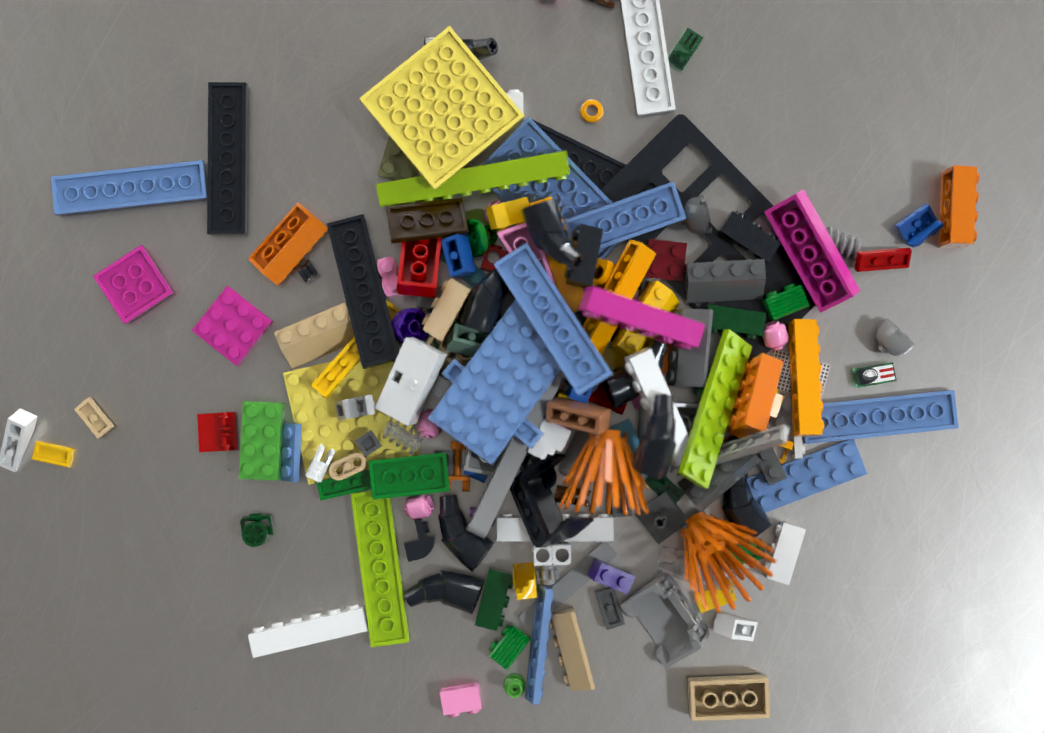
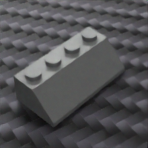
[684,259,766,303]
[666,308,713,389]
[677,435,761,512]

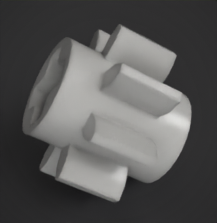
[536,565,559,585]

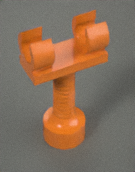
[449,441,470,492]

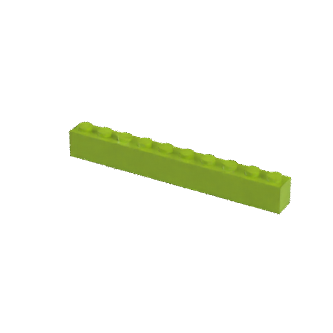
[376,150,570,207]

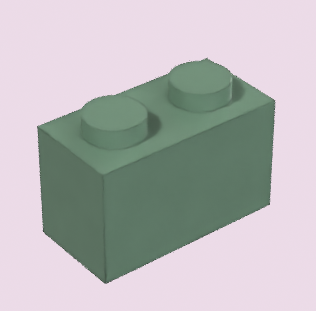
[446,323,490,357]

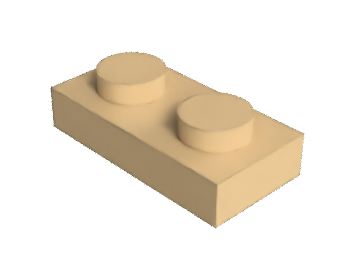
[74,397,115,439]

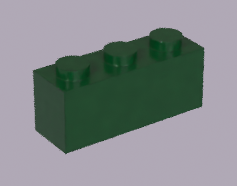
[705,304,766,339]
[475,567,514,631]

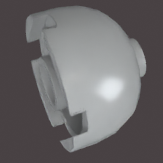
[876,319,915,356]

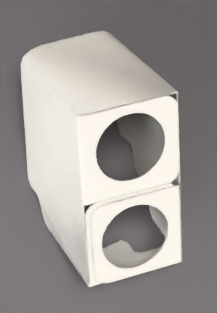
[527,418,571,460]
[532,542,571,566]

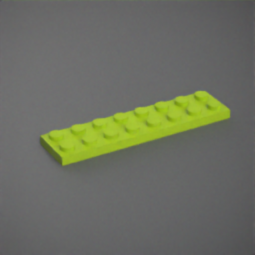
[678,329,752,489]
[351,491,410,647]

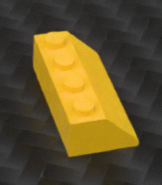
[610,280,680,357]

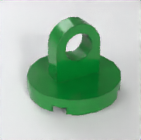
[465,219,498,257]

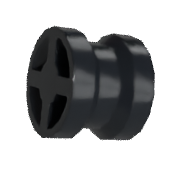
[296,259,319,283]

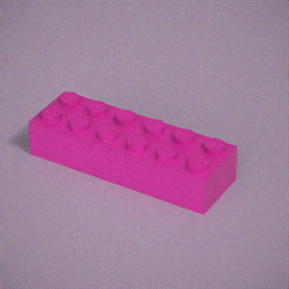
[764,189,860,313]
[578,287,705,350]

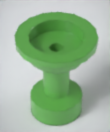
[503,673,526,698]

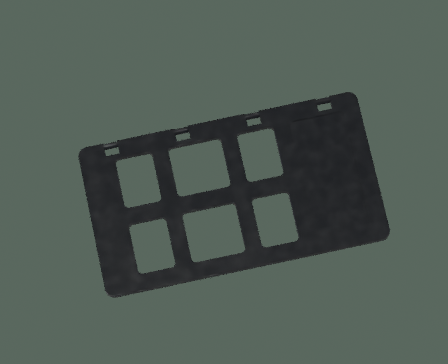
[601,114,816,362]

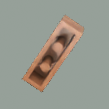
[546,397,611,435]

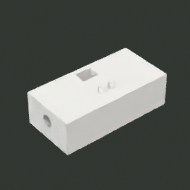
[375,337,447,426]

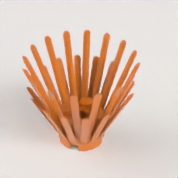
[558,430,650,516]
[681,512,777,613]

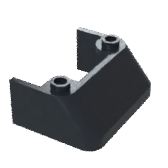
[510,453,594,548]

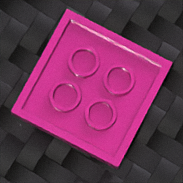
[93,245,174,324]
[191,286,273,366]

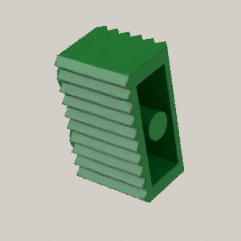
[762,283,809,321]
[489,623,531,670]

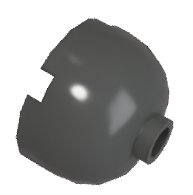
[680,195,712,235]

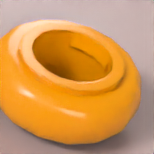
[580,99,604,123]

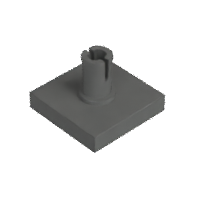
[635,490,688,545]

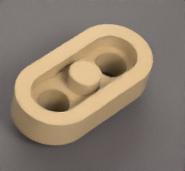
[329,453,367,480]

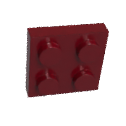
[644,239,687,281]

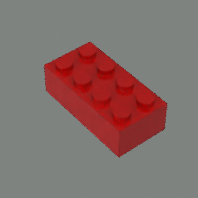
[397,238,442,298]

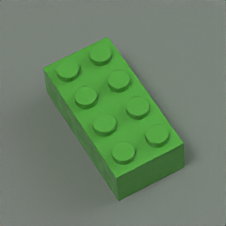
[239,401,286,481]

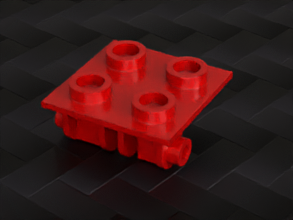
[197,412,238,452]

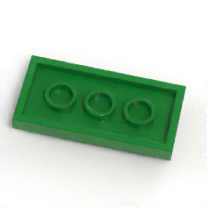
[369,452,450,500]

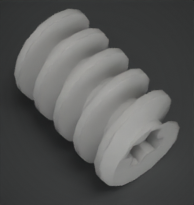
[826,227,861,261]

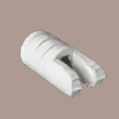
[305,444,335,483]

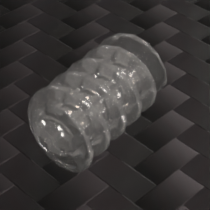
[382,417,426,455]

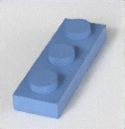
[281,423,302,482]

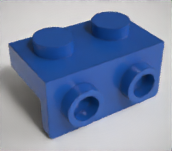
[895,203,944,248]

